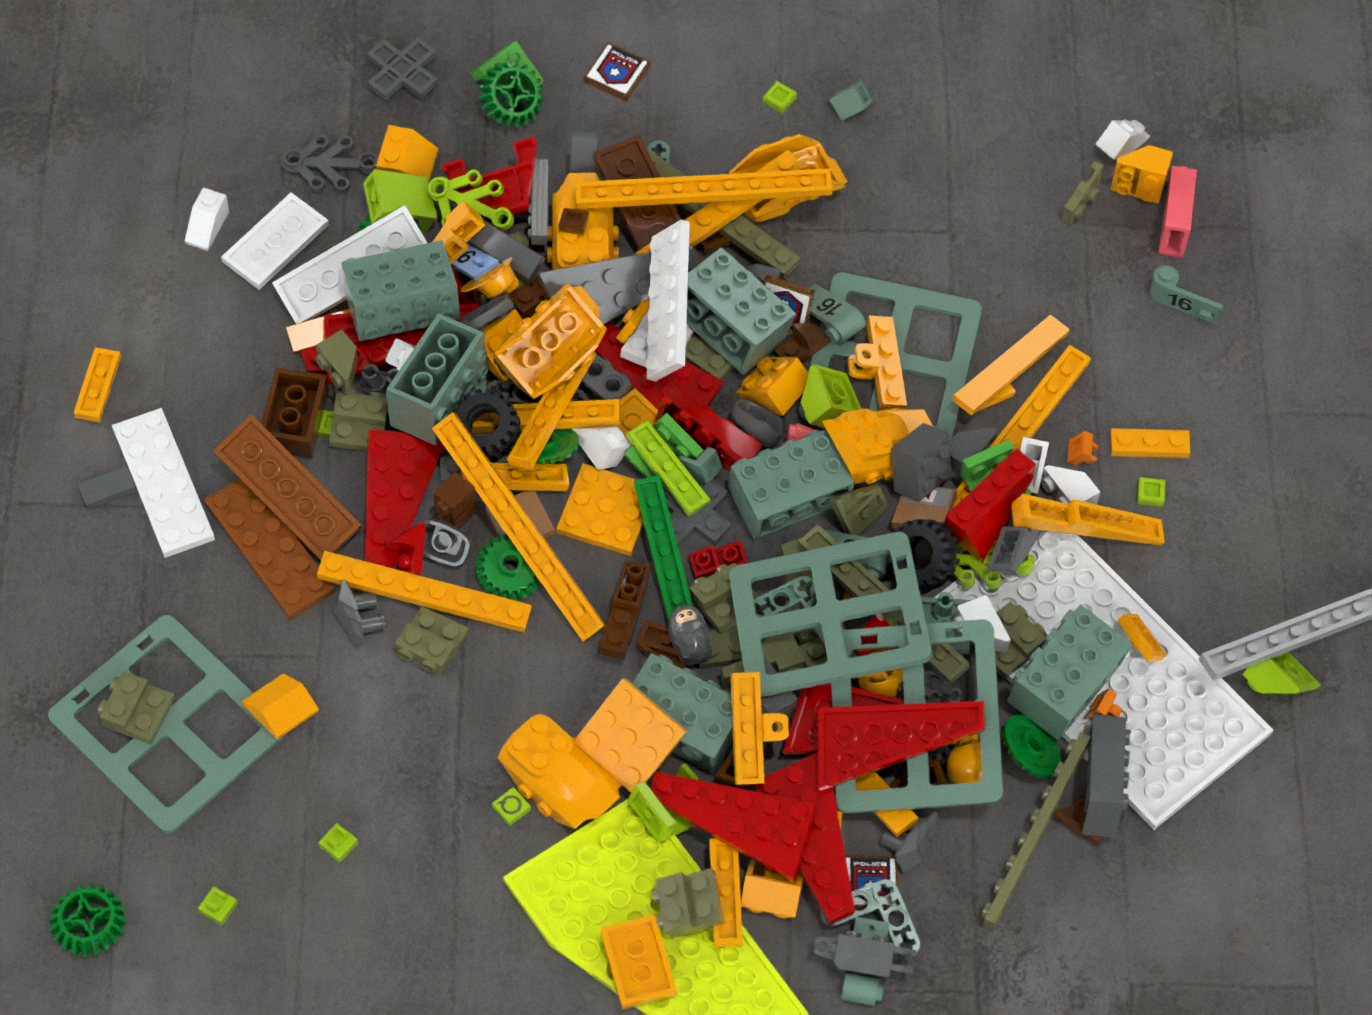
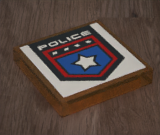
[583,42,650,102]
[763,275,815,331]
[845,855,899,912]

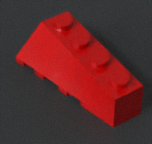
[655,387,762,471]
[944,448,1036,563]

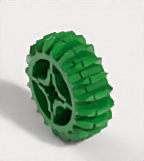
[478,60,544,128]
[49,882,127,958]

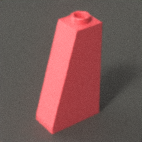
[1158,166,1197,258]

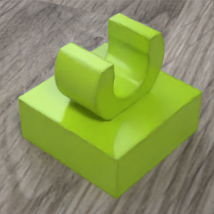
[318,823,358,863]
[198,886,238,926]

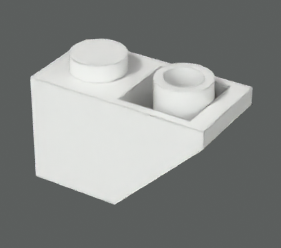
[1096,119,1150,159]
[1041,465,1100,505]

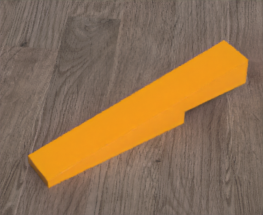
[1011,494,1165,546]

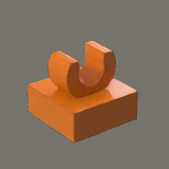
[1067,431,1098,466]
[1085,688,1122,721]

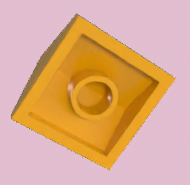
[241,673,319,740]

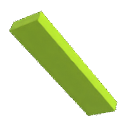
[626,420,711,517]

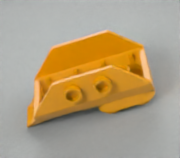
[729,134,848,222]
[547,173,619,270]
[494,282,607,399]
[822,408,934,484]
[497,714,622,829]

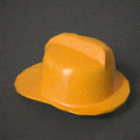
[461,257,519,299]

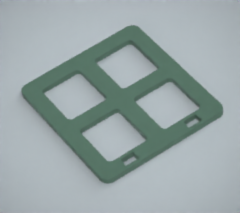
[799,272,982,440]
[729,532,932,697]
[48,615,286,834]
[831,619,1003,814]

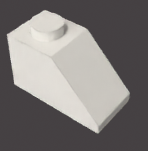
[185,187,229,251]
[572,426,631,470]
[953,595,1011,653]

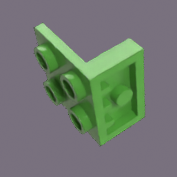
[470,41,544,101]
[624,413,703,487]
[960,440,1031,495]

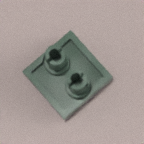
[921,592,971,654]

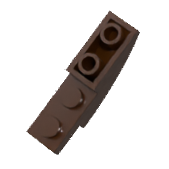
[598,560,651,660]

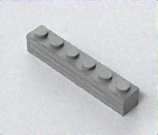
[528,159,548,245]

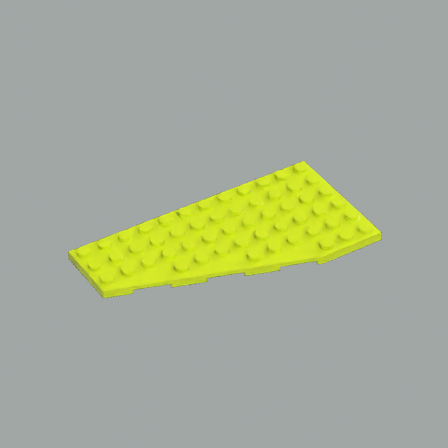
[503,799,809,1015]

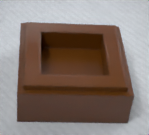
[558,208,589,235]

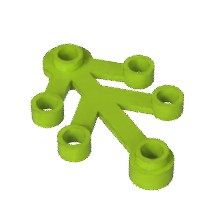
[428,170,514,230]
[931,541,1035,589]

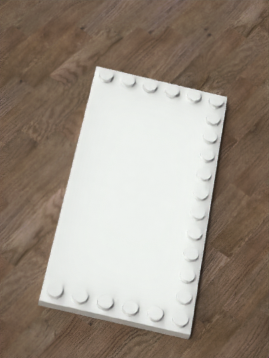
[934,530,1273,830]

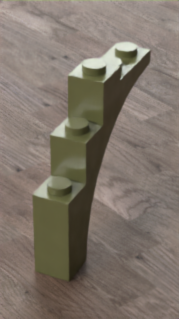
[721,538,817,690]

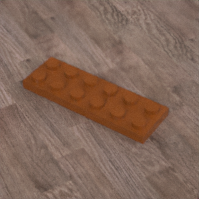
[213,414,362,560]
[204,479,335,620]

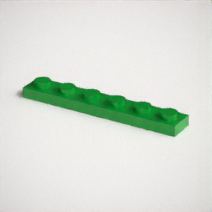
[634,475,693,624]

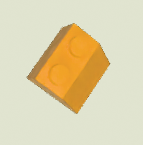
[376,125,439,182]
[741,857,804,918]

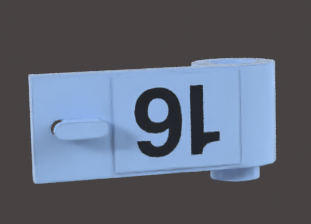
[450,241,500,281]

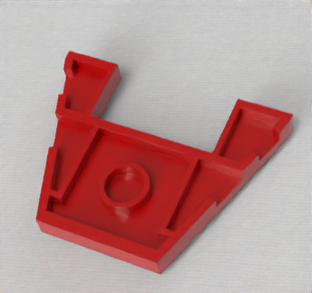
[441,136,538,222]

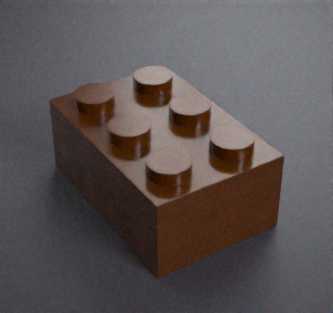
[261,368,329,458]

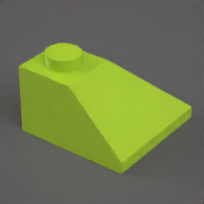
[801,364,861,428]
[1243,652,1321,694]

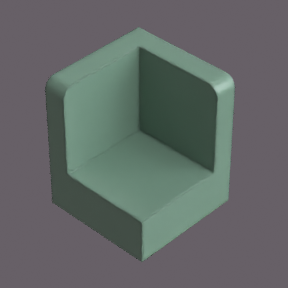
[829,80,873,120]
[678,447,722,484]

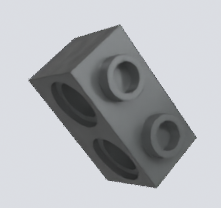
[578,354,631,400]

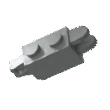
[814,930,916,979]

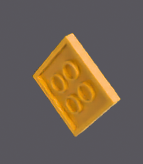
[556,463,644,556]
[573,678,688,793]

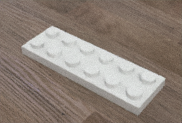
[272,205,427,324]
[646,220,690,381]
[112,408,215,558]

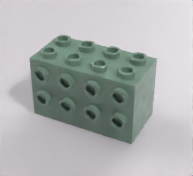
[341,240,460,341]
[686,247,796,375]
[386,313,488,445]
[728,429,855,541]
[1007,604,1133,741]
[632,653,733,776]

